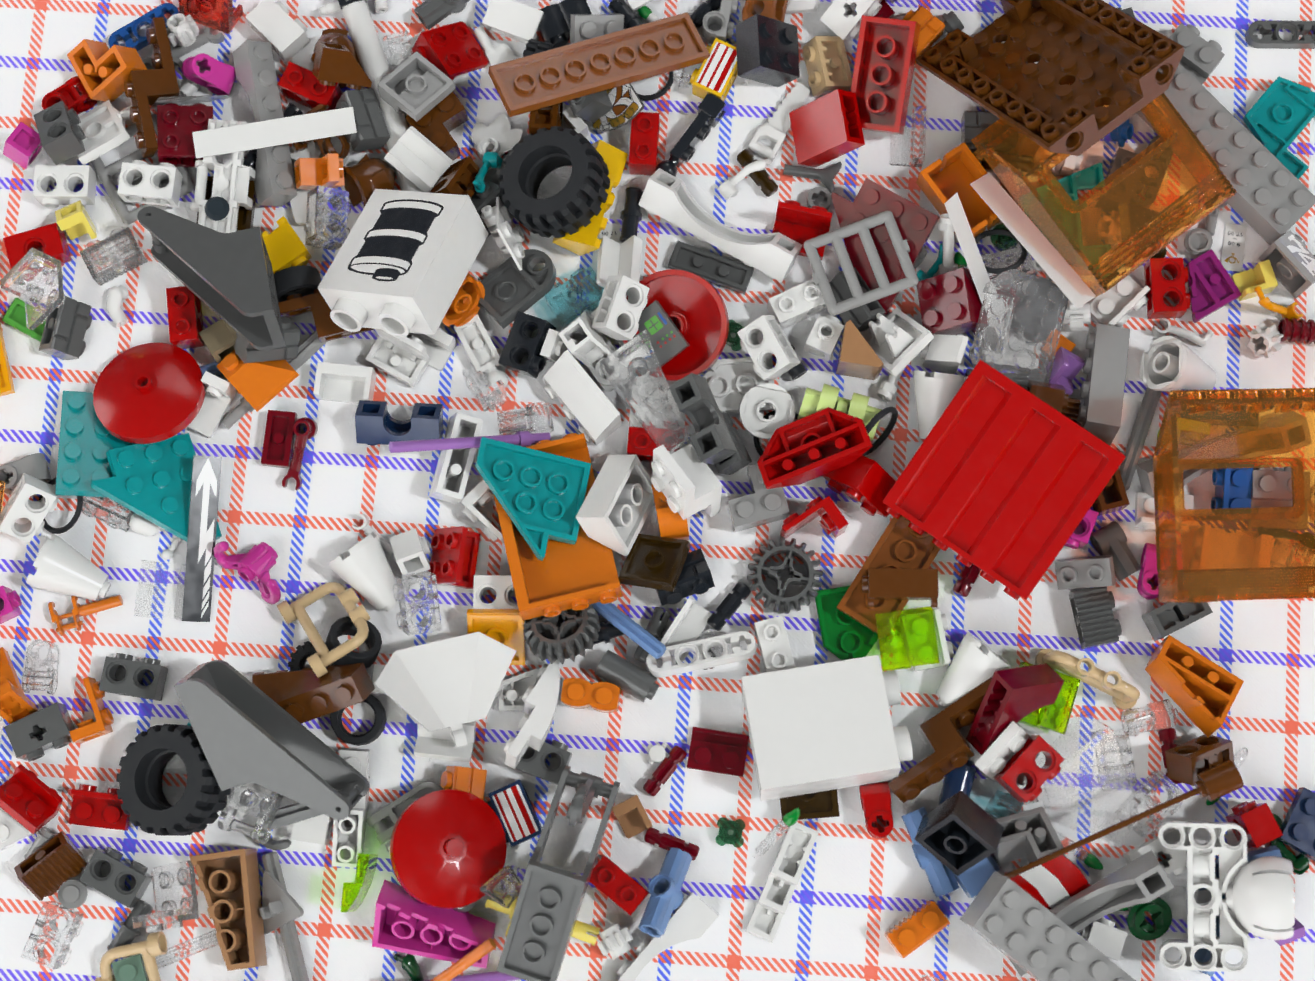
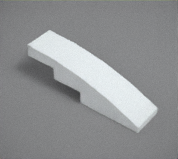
[745,822,819,944]

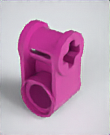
[181,53,236,95]
[1137,542,1175,600]

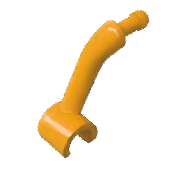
[1255,286,1303,320]

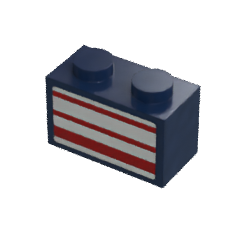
[486,779,542,847]

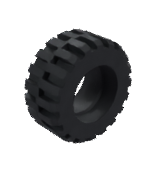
[499,126,610,238]
[116,724,231,836]

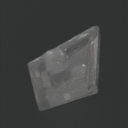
[480,866,522,908]

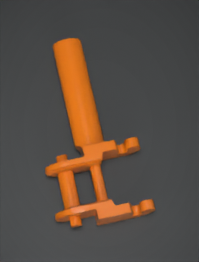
[48,594,123,636]

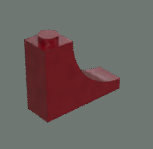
[966,663,1064,756]

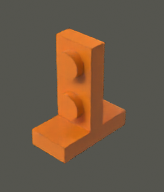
[0,647,38,724]

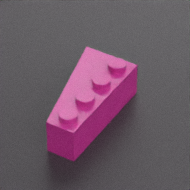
[372,879,496,969]

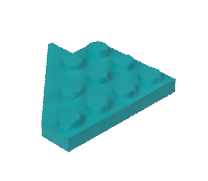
[55,391,135,498]
[91,433,222,542]
[475,437,591,561]

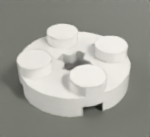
[739,383,795,439]

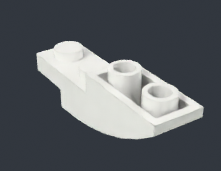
[503,659,560,769]
[331,748,370,868]

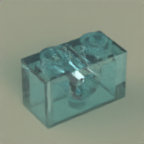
[545,266,604,327]

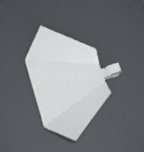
[374,632,516,749]

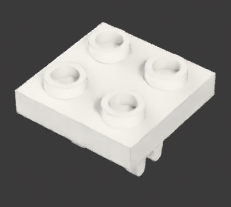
[865,308,934,377]

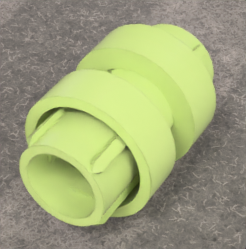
[797,384,882,441]

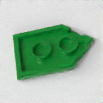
[815,585,879,660]

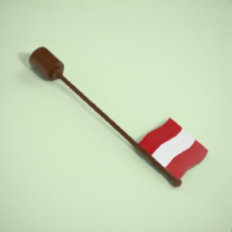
[1004,760,1244,910]

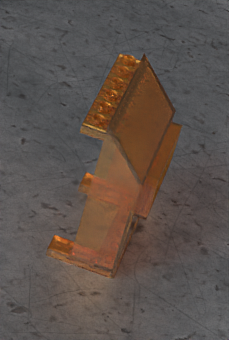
[971,83,1237,297]
[1153,388,1315,603]

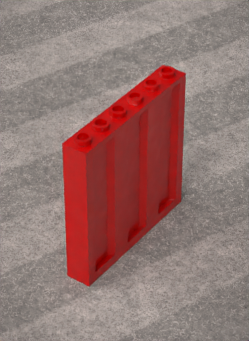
[882,359,1126,601]

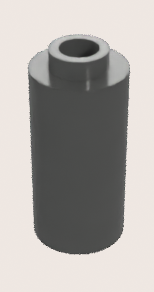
[594,649,659,703]

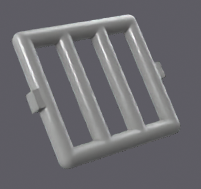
[91,114,195,225]
[804,211,919,316]

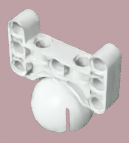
[1158,821,1295,972]

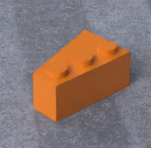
[1145,635,1244,737]

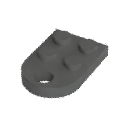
[479,249,556,329]

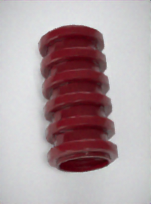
[1278,317,1315,344]

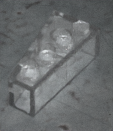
[599,329,690,454]

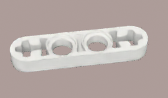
[646,631,757,678]

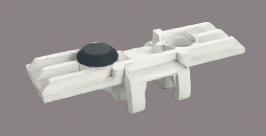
[190,119,256,233]

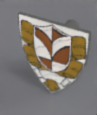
[591,83,644,132]

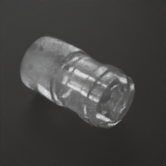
[1120,699,1178,737]

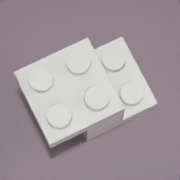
[651,443,723,520]

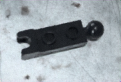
[656,93,726,177]

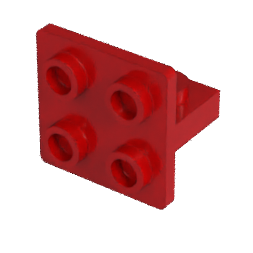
[427,526,481,589]

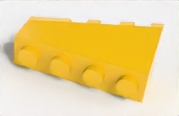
[552,140,628,256]
[220,215,312,319]

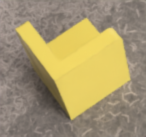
[55,200,97,240]
[1231,260,1278,301]

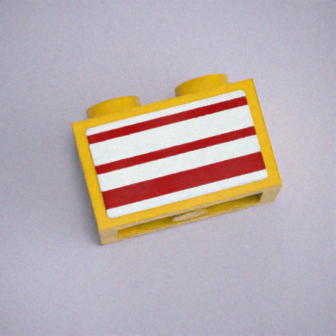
[690,38,738,102]

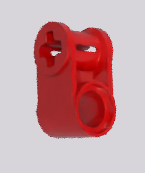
[42,76,98,115]
[859,781,893,839]

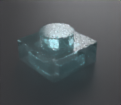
[985,789,1023,818]

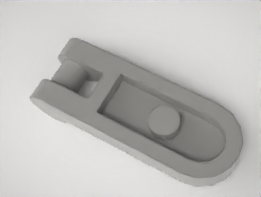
[366,782,442,845]

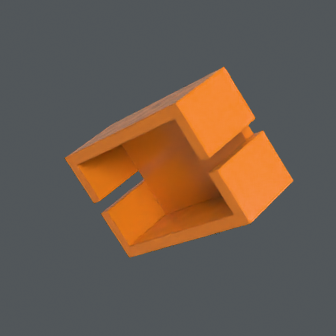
[916,142,1001,238]

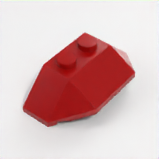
[757,407,873,489]

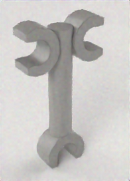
[151,21,225,71]

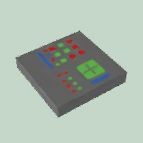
[618,300,690,376]

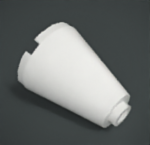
[1139,336,1217,394]
[913,370,968,439]
[328,531,402,612]
[26,534,111,601]
[936,632,1012,709]

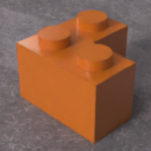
[67,39,147,102]

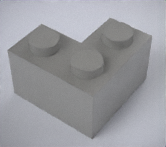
[727,464,790,532]
[993,806,1065,865]

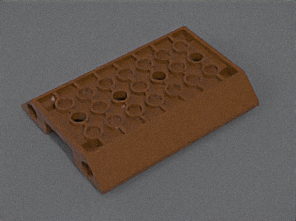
[915,0,1185,156]

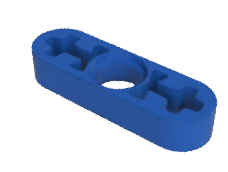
[108,3,180,52]

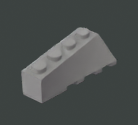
[1077,323,1130,445]

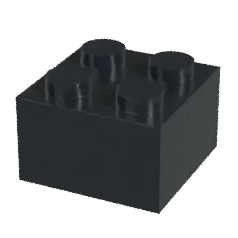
[735,14,800,87]
[915,791,1004,876]

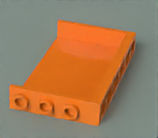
[494,433,623,621]

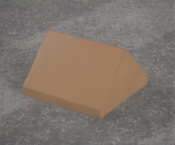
[836,320,884,380]

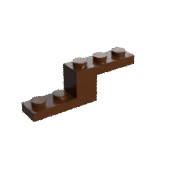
[124,17,180,158]
[279,289,374,343]
[888,678,992,803]

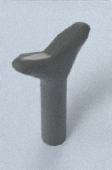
[783,161,842,194]

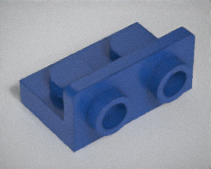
[1210,463,1253,521]

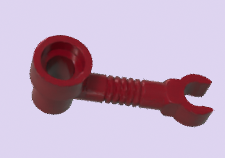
[282,417,318,490]

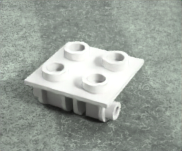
[481,196,525,270]

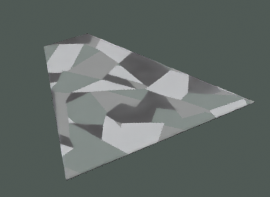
[150,95,230,110]

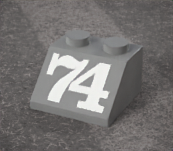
[1258,230,1315,299]

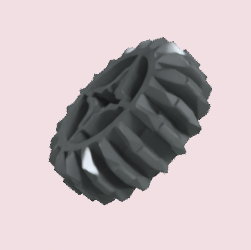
[747,537,823,614]
[523,604,600,665]

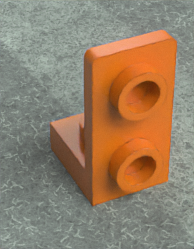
[69,677,114,744]

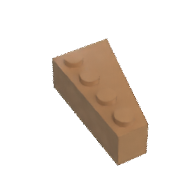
[189,849,267,971]

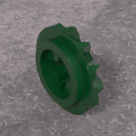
[1125,897,1172,941]

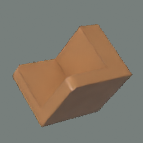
[612,795,653,838]

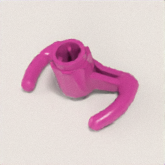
[214,541,281,605]

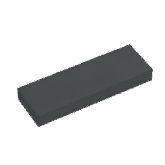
[668,240,754,295]

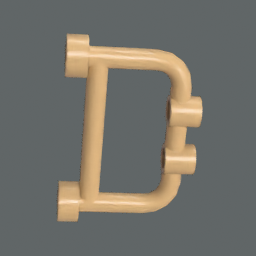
[276,582,371,678]
[1035,648,1140,710]
[95,931,167,981]

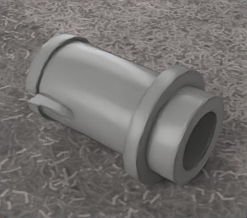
[24,827,57,859]

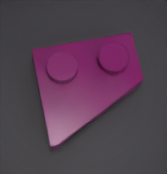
[1186,249,1242,323]

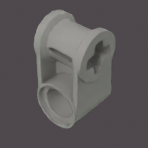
[0,453,52,495]

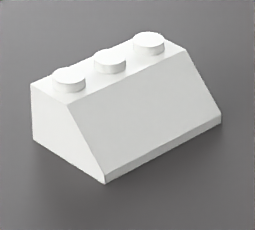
[543,350,622,446]
[575,455,655,556]

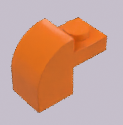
[294,153,345,190]
[652,485,689,540]

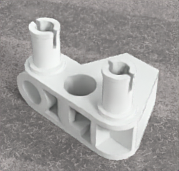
[558,307,650,392]

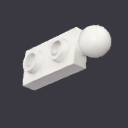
[453,314,508,392]

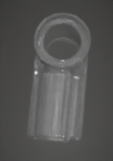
[497,402,554,435]

